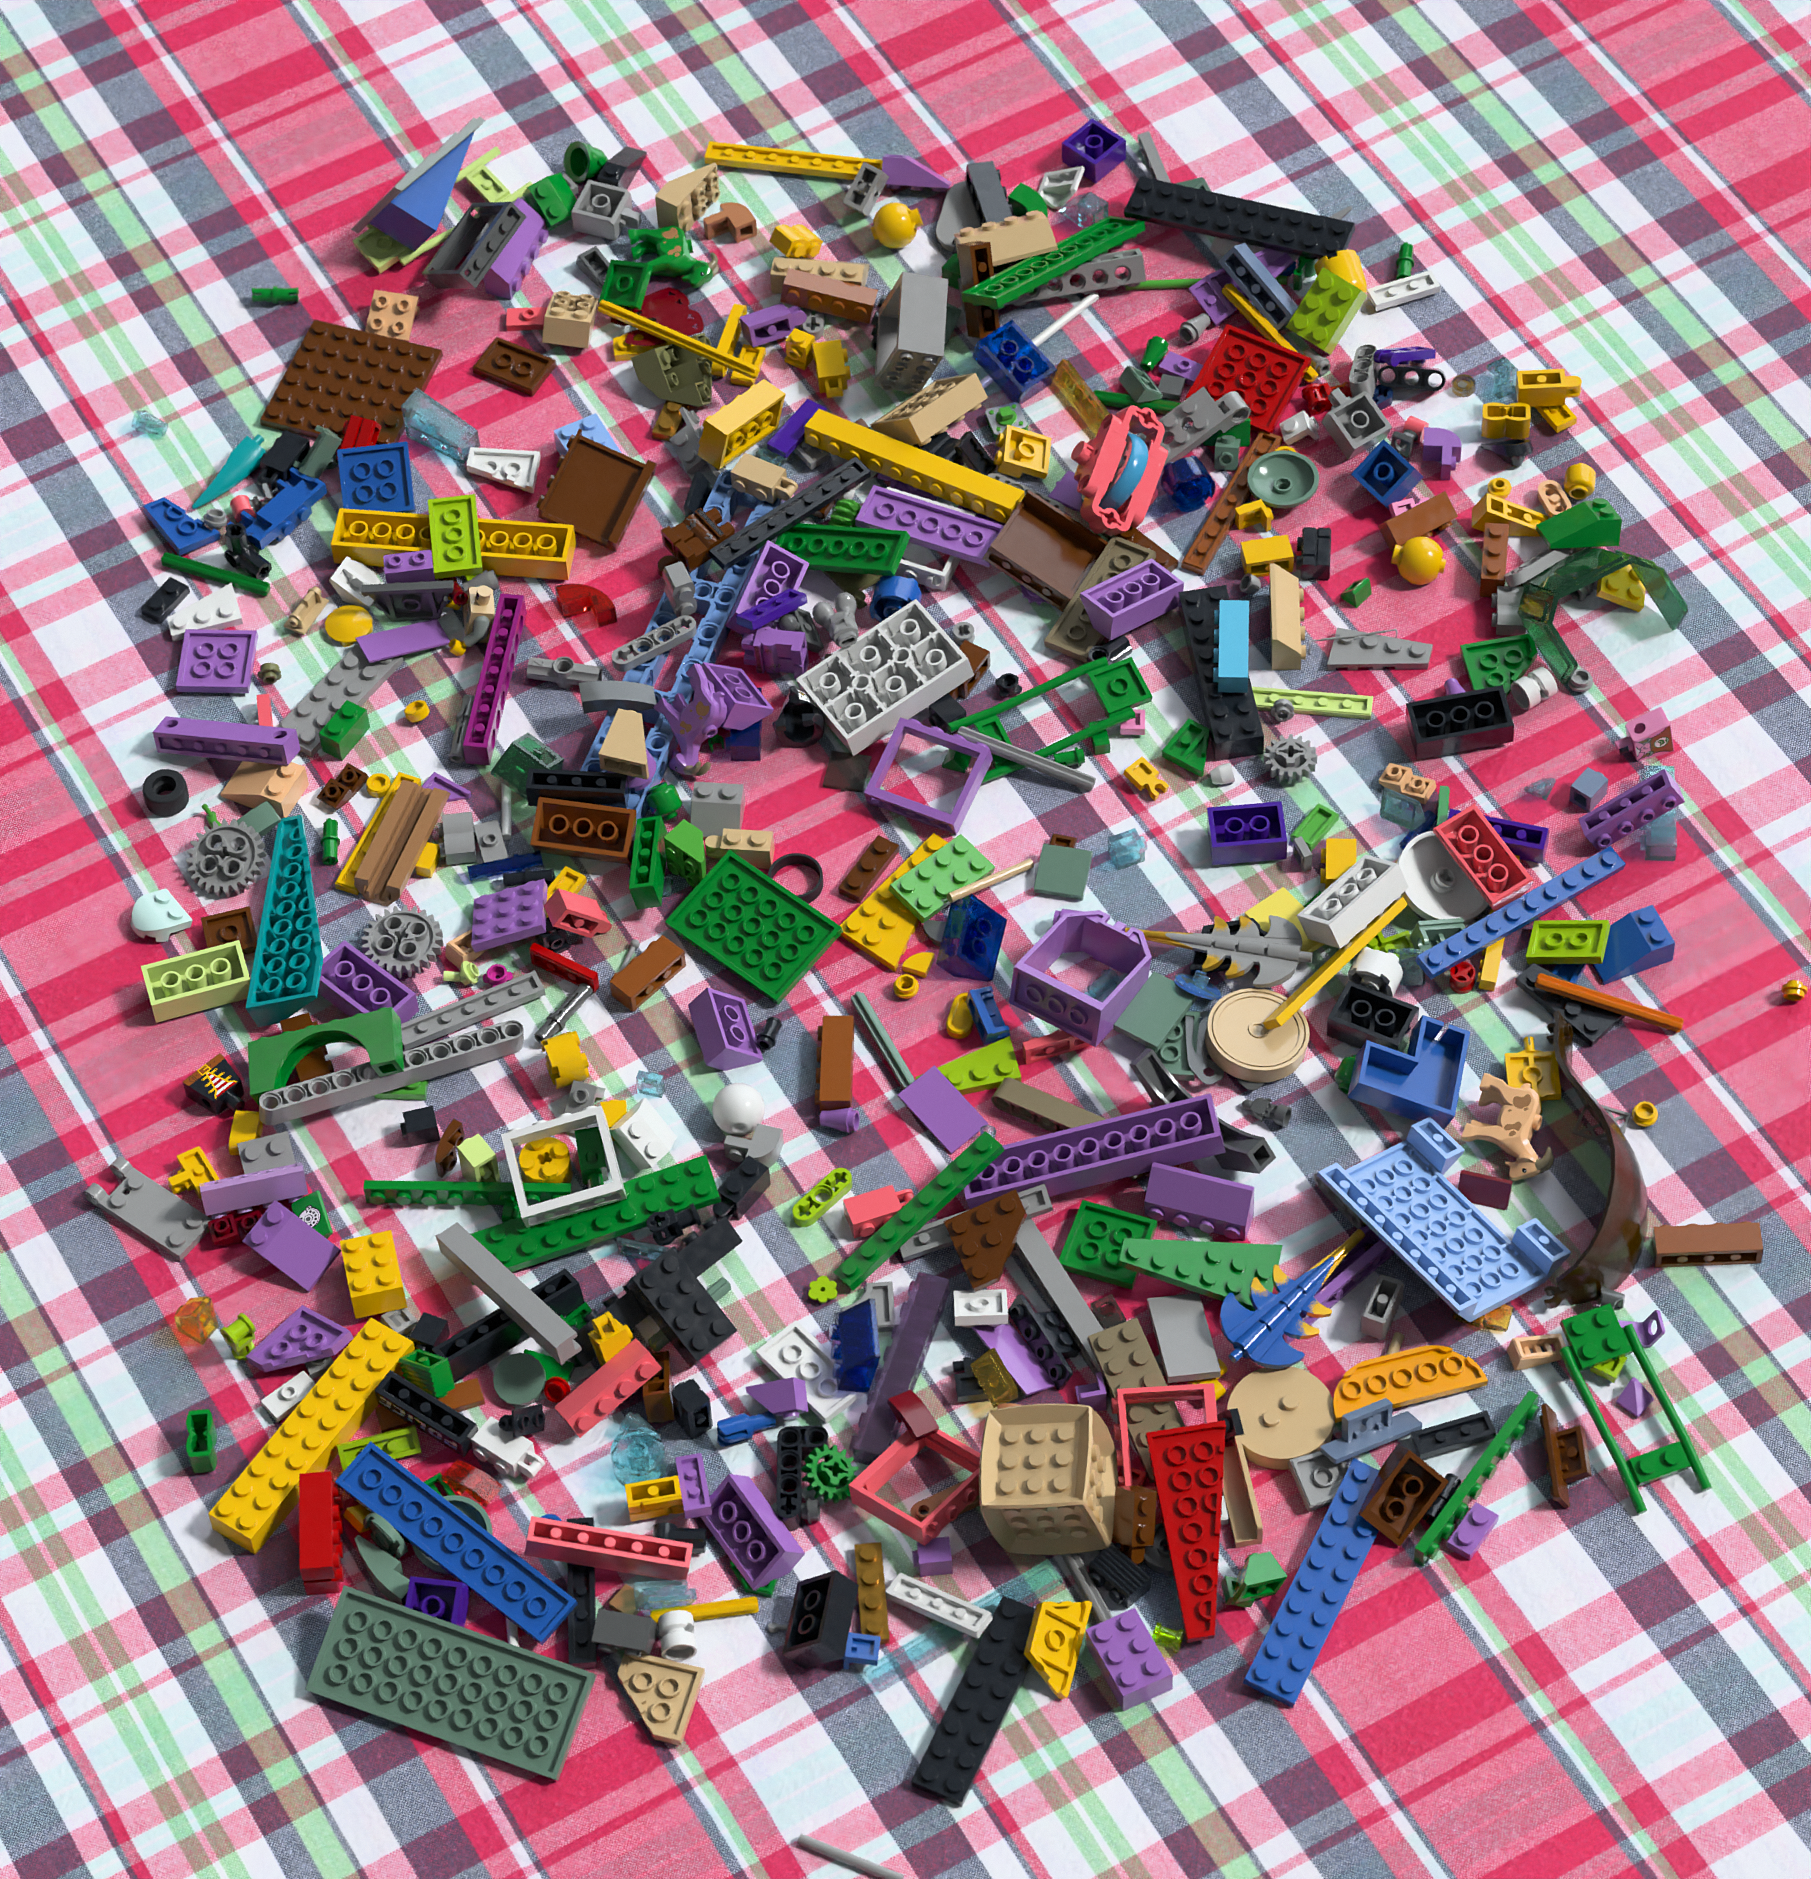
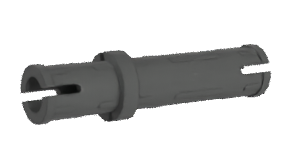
[534,983,593,1043]

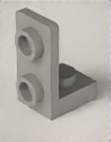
[564,1080,606,1134]

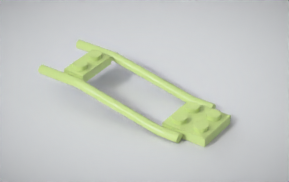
[353,146,533,273]

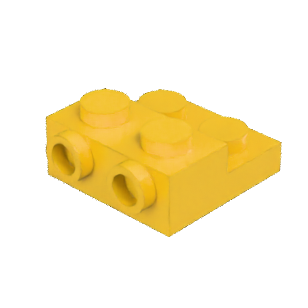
[994,425,1051,479]

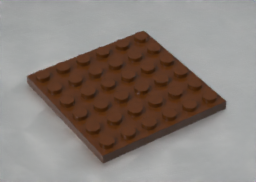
[260,319,443,445]

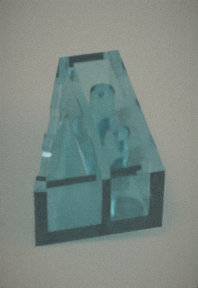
[401,388,480,464]

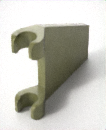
[822,571,896,609]

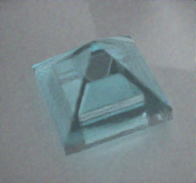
[1524,778,1556,800]

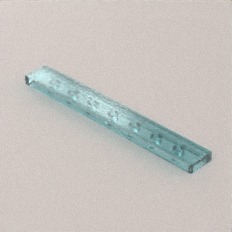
[864,1559,1063,1693]

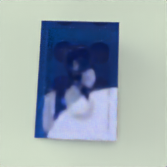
[972,320,1057,405]

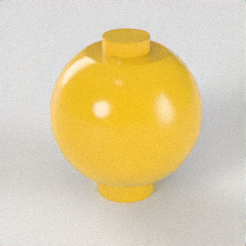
[870,203,923,249]
[1391,537,1447,585]

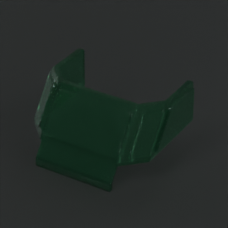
[1516,547,1688,685]

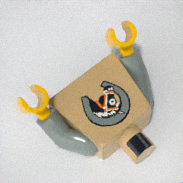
[446,585,495,656]

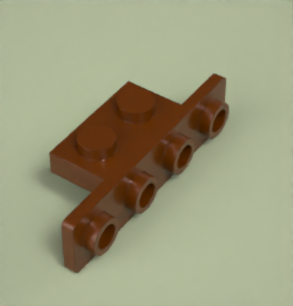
[1539,1403,1592,1508]

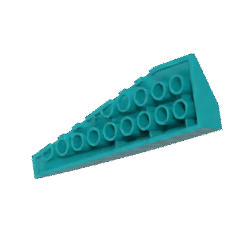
[245,815,323,1027]

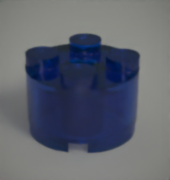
[1161,455,1216,512]

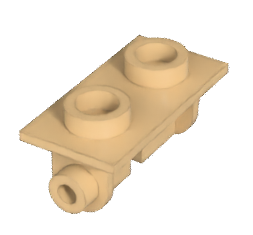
[284,586,329,635]

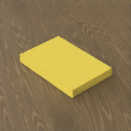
[1244,887,1325,952]

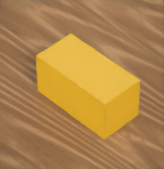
[415,842,441,878]

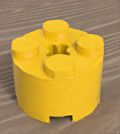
[540,1031,590,1089]
[519,1137,573,1183]

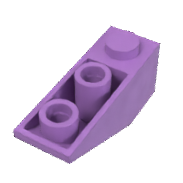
[882,154,952,192]

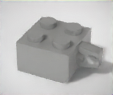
[571,180,641,241]
[1322,388,1392,460]

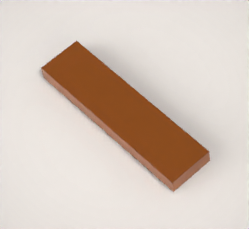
[375,1378,485,1433]

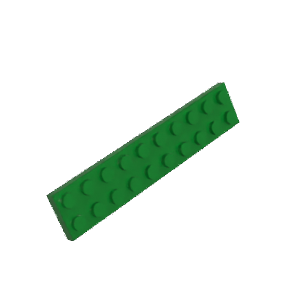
[961,216,1146,309]
[470,1155,721,1285]

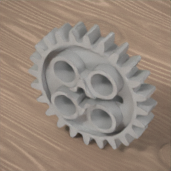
[186,819,267,897]
[361,905,444,978]

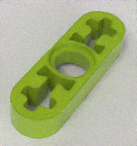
[792,1168,852,1227]

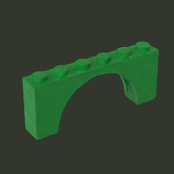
[248,1007,404,1105]

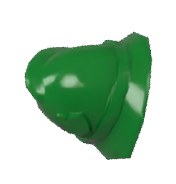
[563,141,609,183]

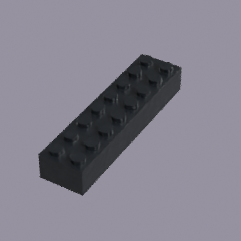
[1178,585,1264,761]

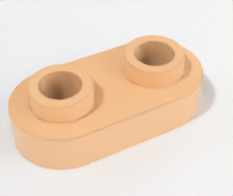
[1537,480,1572,518]

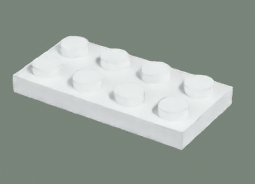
[756,1320,866,1424]

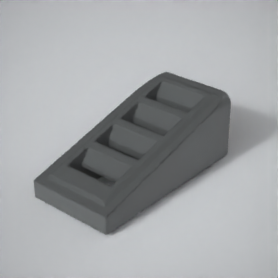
[576,246,610,290]

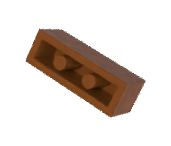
[1378,491,1458,551]
[1479,523,1509,597]
[609,935,686,1012]

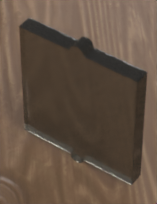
[823,751,872,793]

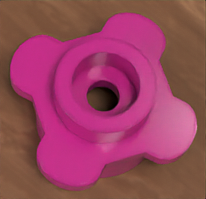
[483,964,513,987]

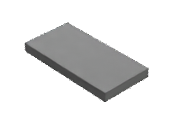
[1147,1293,1221,1383]

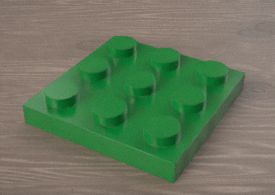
[1059,1200,1157,1290]

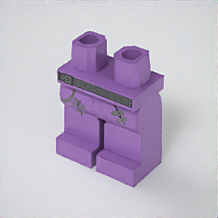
[741,627,809,679]

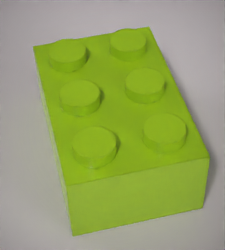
[1286,267,1368,355]

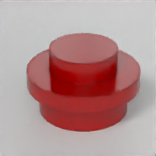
[544,1377,570,1403]

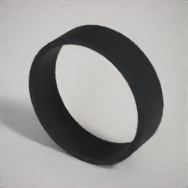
[768,853,824,904]

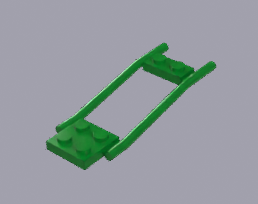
[947,657,1153,784]
[1559,1303,1712,1515]

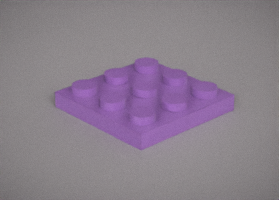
[176,629,258,693]
[471,879,548,953]

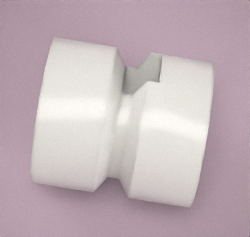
[1511,667,1558,710]
[658,1610,697,1662]

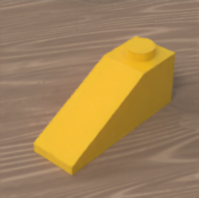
[1472,493,1548,537]

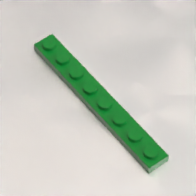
[834,1131,1005,1291]
[363,1180,573,1206]
[1414,1390,1540,1566]

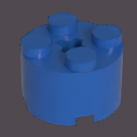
[869,575,922,622]

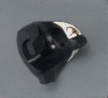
[772,686,825,748]

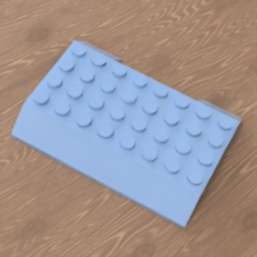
[1317,1117,1571,1322]

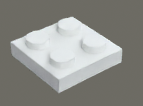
[954,1289,1008,1327]

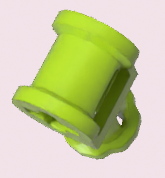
[220,1313,256,1360]

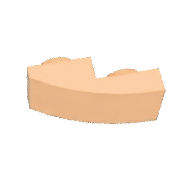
[1378,763,1436,804]

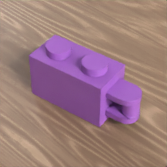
[739,303,807,348]

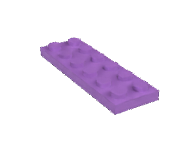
[855,485,1004,567]

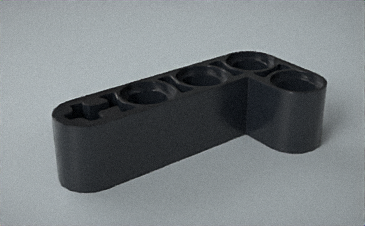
[776,1426,830,1531]

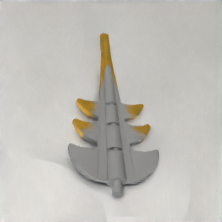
[1125,915,1313,988]

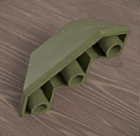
[631,333,712,407]

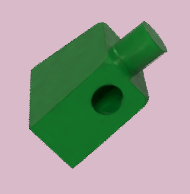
[574,1126,609,1189]

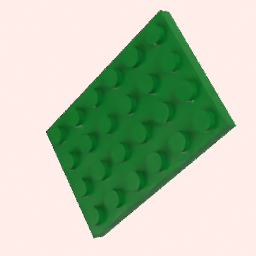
[665,849,843,1005]

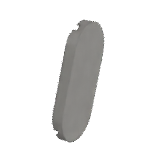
[936,181,981,252]

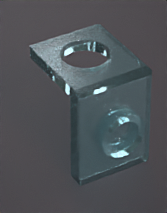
[1388,948,1425,986]

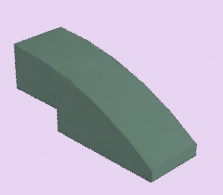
[355,1535,409,1607]

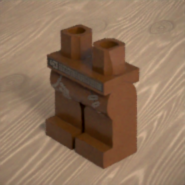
[661,508,735,573]

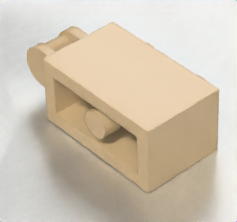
[731,453,798,504]
[705,828,775,869]

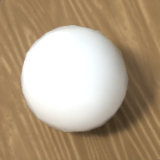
[712,1083,765,1136]

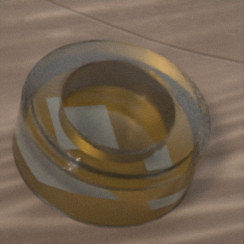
[1452,374,1475,397]

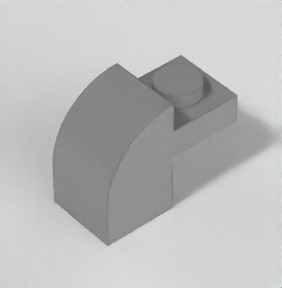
[724,1124,784,1168]

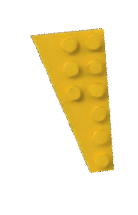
[840,833,948,972]

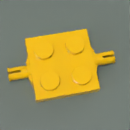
[1504,1036,1561,1114]

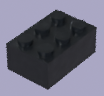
[1327,980,1419,1053]
[782,1570,859,1669]

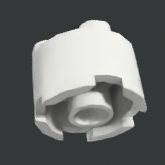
[1345,947,1403,997]

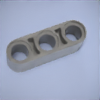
[1349,344,1380,398]

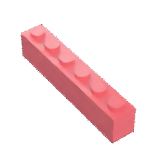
[524,1516,693,1583]

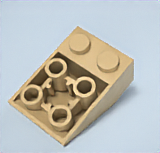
[655,163,720,233]
[542,291,599,348]

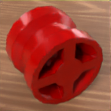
[1449,962,1475,994]

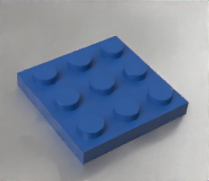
[337,442,416,513]

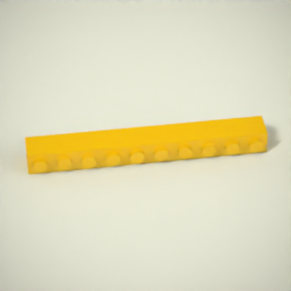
[804,409,1025,524]

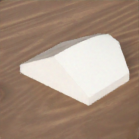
[1038,166,1085,209]
[329,557,384,609]

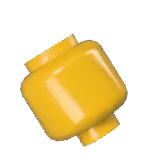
[1564,463,1596,500]

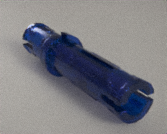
[467,850,544,882]

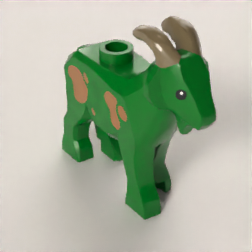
[628,225,719,288]

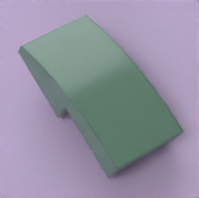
[237,801,282,850]

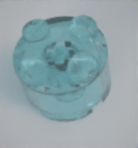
[611,1427,667,1486]

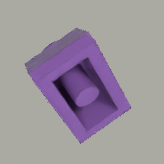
[746,1377,808,1420]

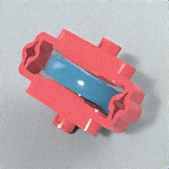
[1071,405,1168,536]

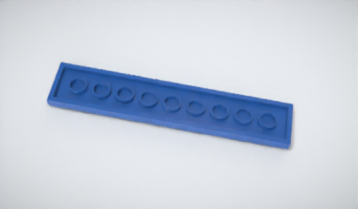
[335,1441,577,1645]
[1243,1458,1379,1708]

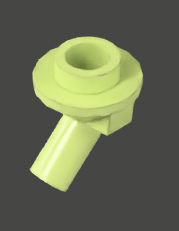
[443,961,479,986]

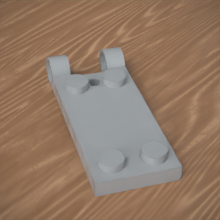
[84,1156,212,1262]

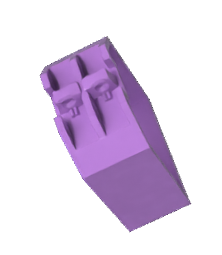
[1009,910,1152,1047]

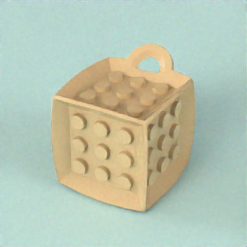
[979,1404,1117,1555]

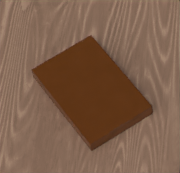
[473,337,557,397]

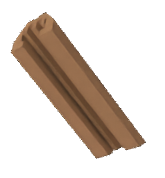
[354,780,451,907]

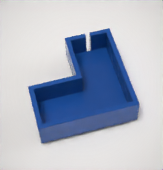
[1348,1015,1470,1130]

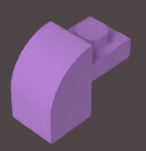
[1423,427,1462,480]

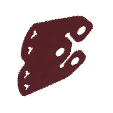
[610,287,704,346]

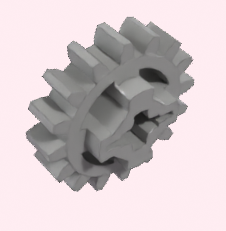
[1264,734,1317,784]

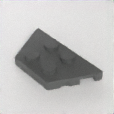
[361,580,454,621]

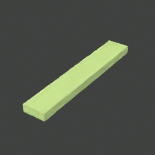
[1252,687,1373,719]

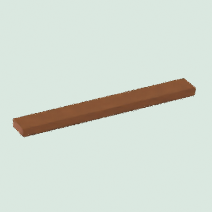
[1181,431,1282,575]

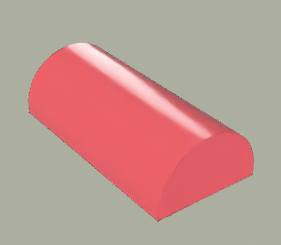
[1433,803,1534,911]

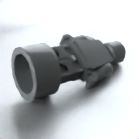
[1242,1098,1292,1127]

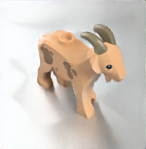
[1462,1073,1554,1181]

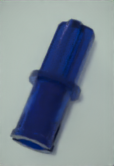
[1399,810,1437,850]

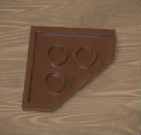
[944,1189,1027,1292]

